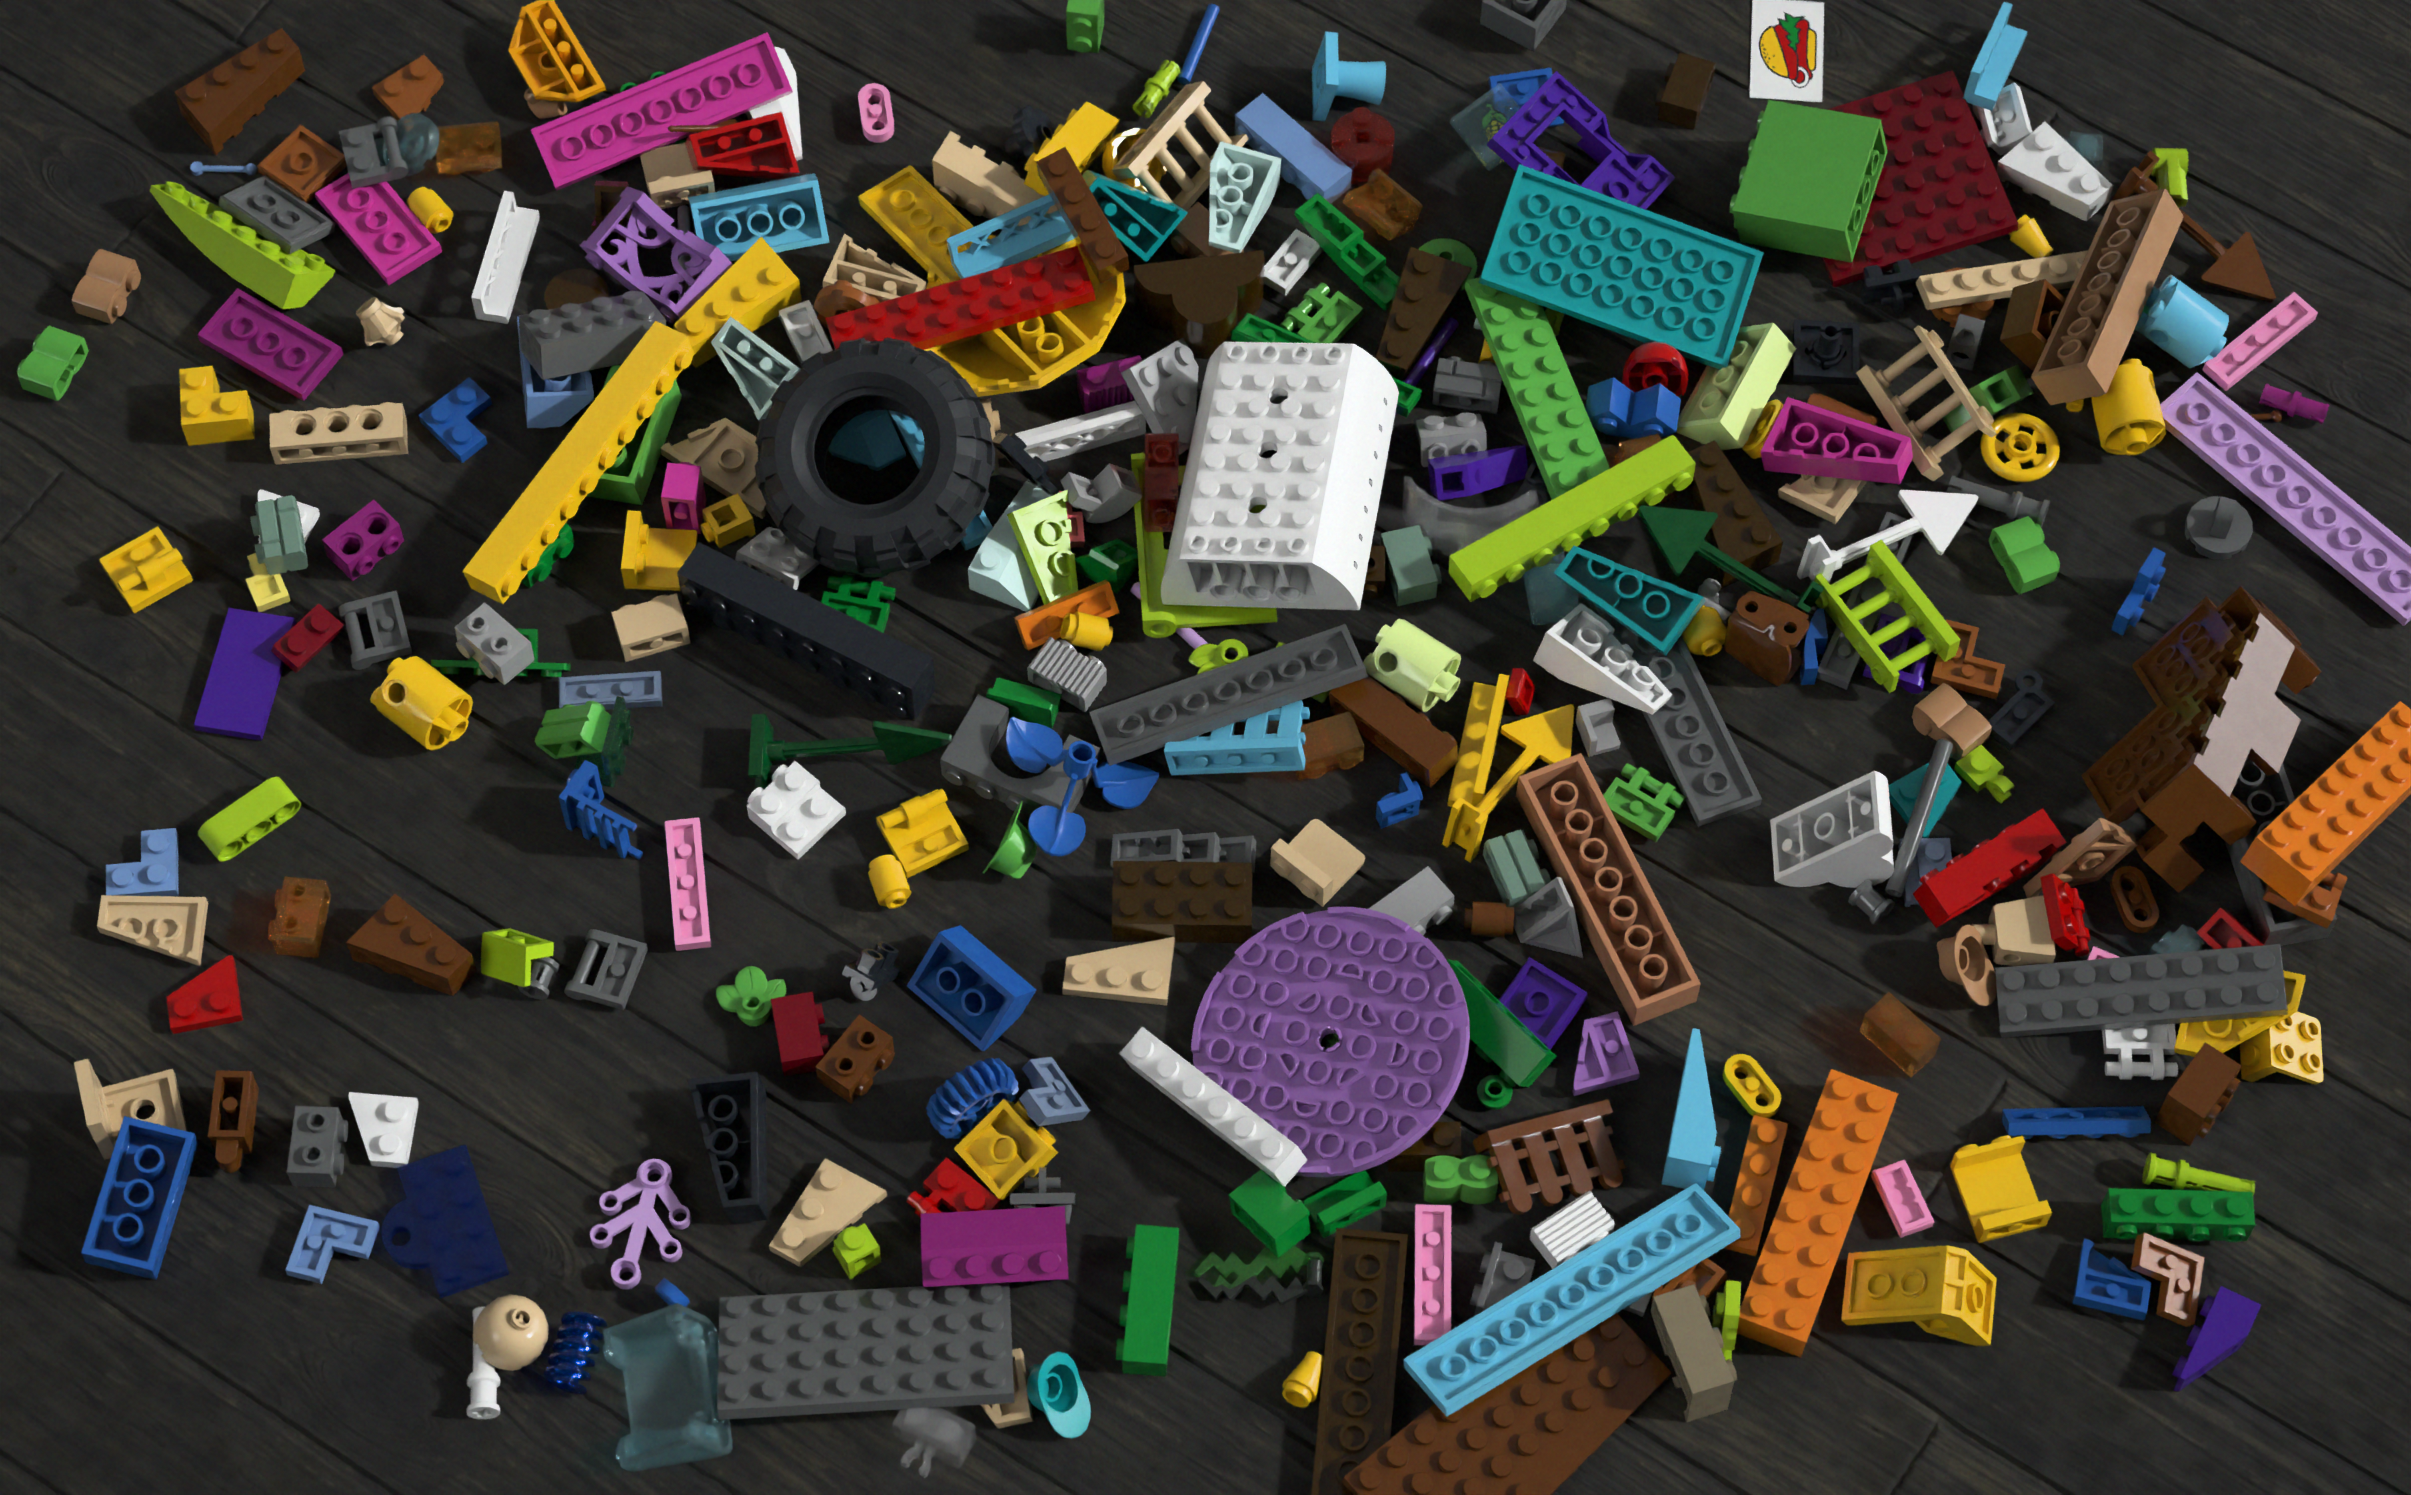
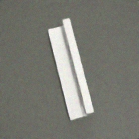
[471,191,540,324]
[1015,400,1146,462]

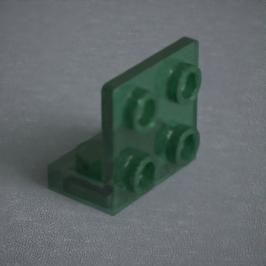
[574,696,634,787]

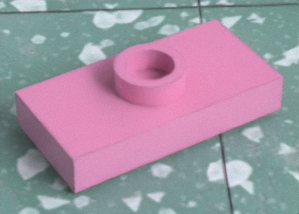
[1871,1160,1934,1238]

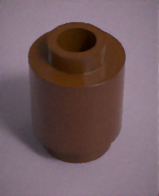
[1464,901,1514,938]

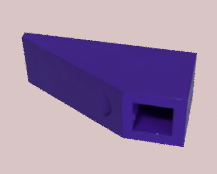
[1427,445,1528,501]
[2172,1286,2261,1392]

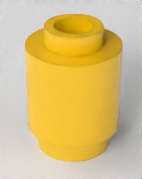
[407,187,453,234]
[1060,611,1113,651]
[868,855,911,909]

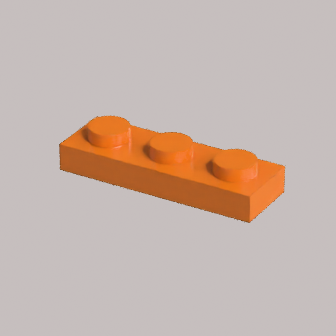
[1014,580,1120,651]

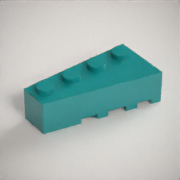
[1554,546,1706,656]

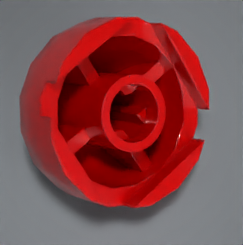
[1622,341,1688,396]

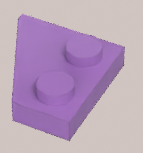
[1572,1011,1640,1096]

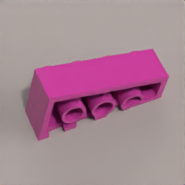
[1761,397,1913,484]

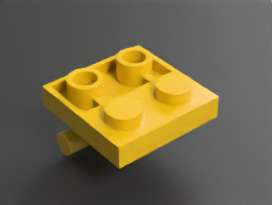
[99,526,193,614]
[876,789,969,878]

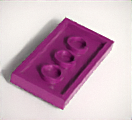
[197,288,344,401]

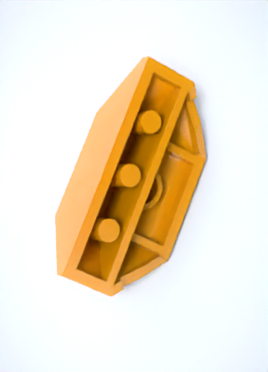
[508,0,606,102]

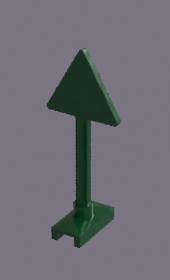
[1638,505,1824,633]
[748,714,952,789]

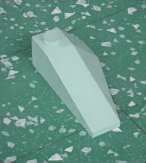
[1209,141,1281,253]

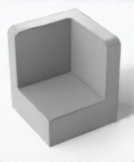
[1575,698,1620,757]

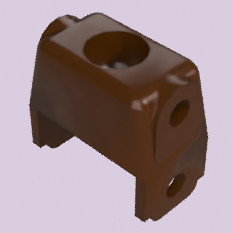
[1724,591,1810,687]

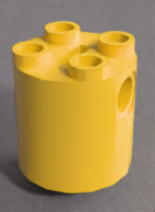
[2091,358,2166,455]
[370,656,473,751]

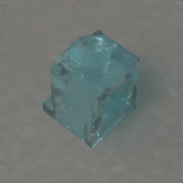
[2148,924,2205,955]

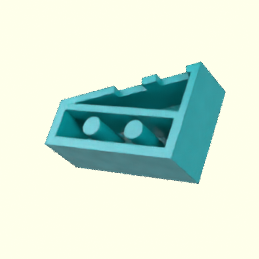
[1082,170,1188,262]

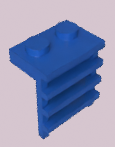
[559,760,643,860]

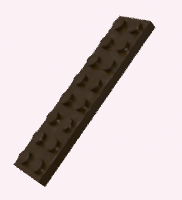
[1311,1228,1408,1495]

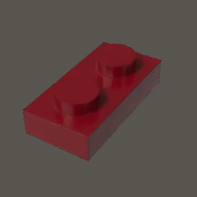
[271,603,344,673]

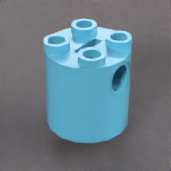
[2135,275,2229,368]

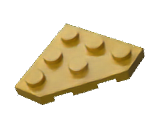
[2174,970,2305,1057]

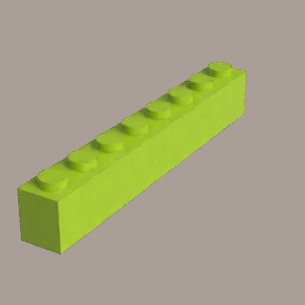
[1448,435,1696,602]

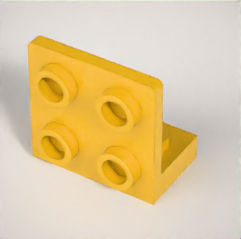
[621,510,698,591]

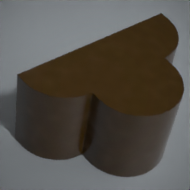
[1134,250,1264,359]

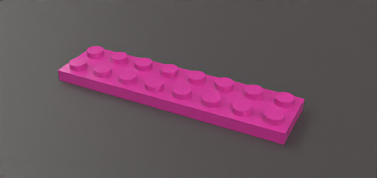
[531,32,793,190]

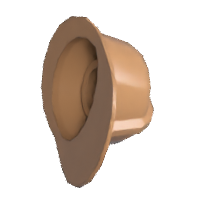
[1937,924,1997,1006]

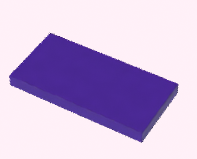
[194,608,296,741]

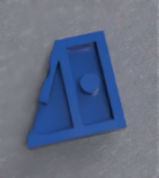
[2072,1239,2151,1321]

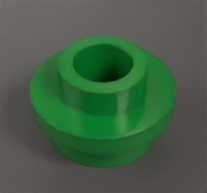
[1477,1075,1512,1110]

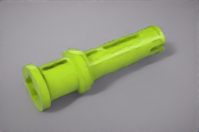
[2142,1153,2255,1195]

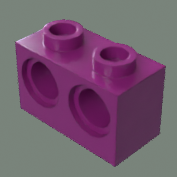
[322,500,404,581]

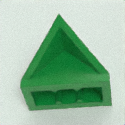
[1075,538,1138,594]

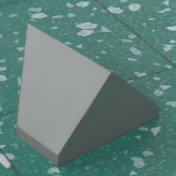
[1514,877,1583,958]

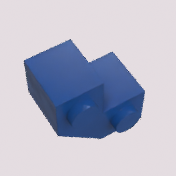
[1586,377,1681,441]

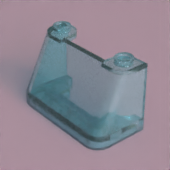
[603,1303,732,1472]

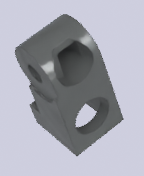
[1946,314,1985,371]

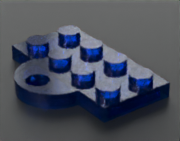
[381,1144,509,1299]

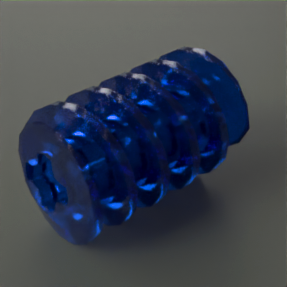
[544,1312,608,1395]

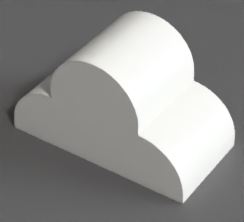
[1770,771,1894,888]

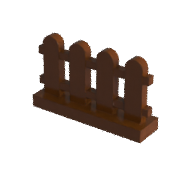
[1473,1099,1626,1215]

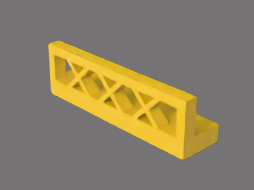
[1447,674,1509,807]

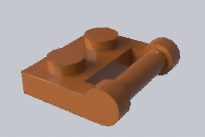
[2263,872,2347,929]

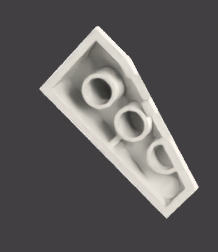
[1533,603,1672,715]

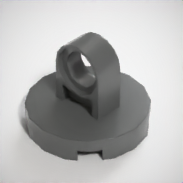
[2185,496,2253,560]

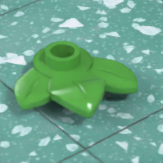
[716,966,786,1026]

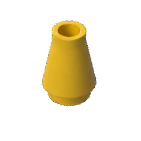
[2009,215,2054,258]
[1282,1351,1324,1408]

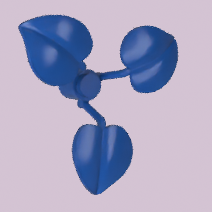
[1006,716,1159,856]

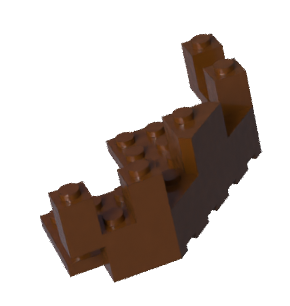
[2081,586,2322,893]

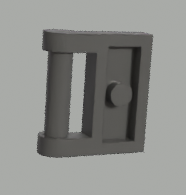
[339,117,408,189]
[338,590,412,670]
[564,929,648,1010]

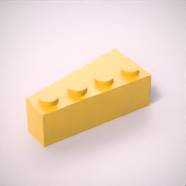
[673,237,802,368]

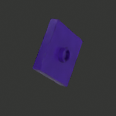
[1499,957,1588,1049]

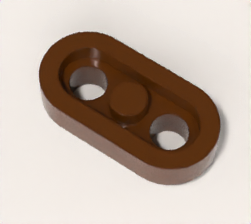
[2110,866,2159,933]

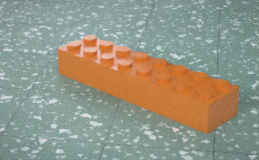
[2240,701,2411,906]
[1737,1069,1898,1358]

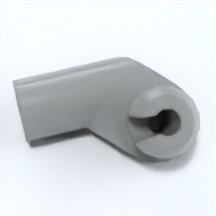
[1697,578,1731,626]

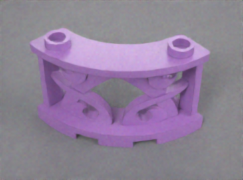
[580,186,733,324]

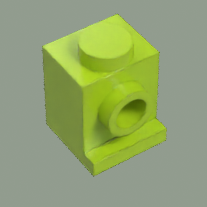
[832,1223,881,1279]

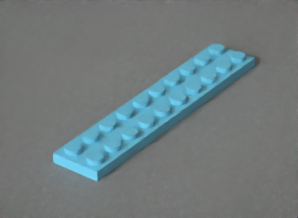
[1403,1183,1740,1417]

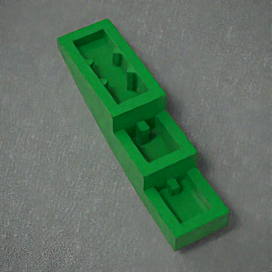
[1295,193,1399,311]

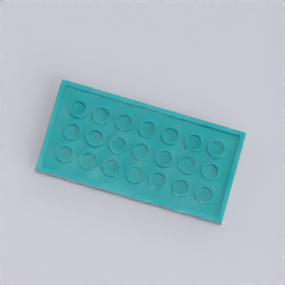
[1478,164,1764,370]

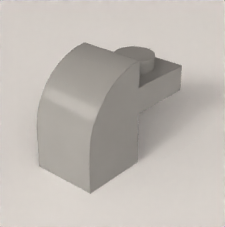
[1061,463,1143,523]

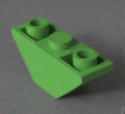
[1943,365,2034,433]

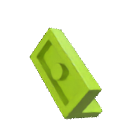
[481,928,554,987]

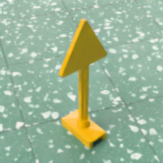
[1442,704,1574,862]

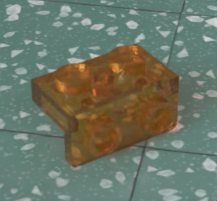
[435,122,503,175]
[1343,168,1423,241]

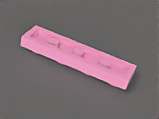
[2202,292,2318,391]
[665,817,711,951]
[1414,1204,1451,1345]

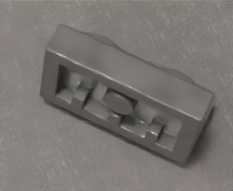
[1470,1242,1536,1316]

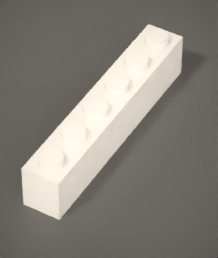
[1119,1027,1307,1187]

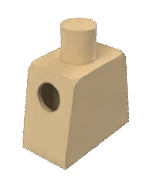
[1972,895,2056,966]

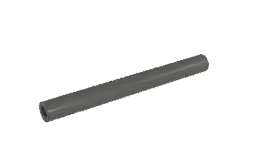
[1885,739,1953,897]

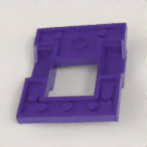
[1486,71,1676,210]

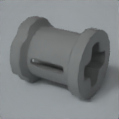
[1848,879,1895,925]
[518,957,559,1000]

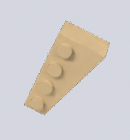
[932,131,1058,226]

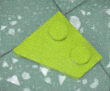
[1712,1280,1741,1361]

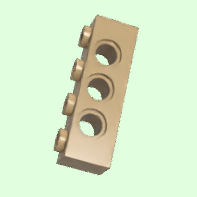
[270,402,408,465]

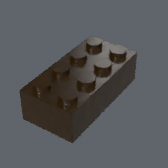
[1112,861,1252,943]

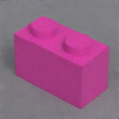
[661,462,706,534]

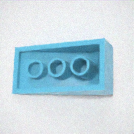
[1661,1028,1721,1190]

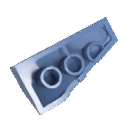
[517,317,594,429]

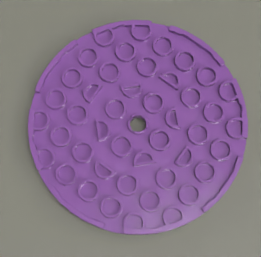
[1191,907,1470,1177]

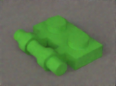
[1279,282,1363,343]
[1603,763,1686,842]

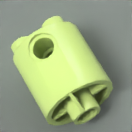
[1363,619,1461,712]

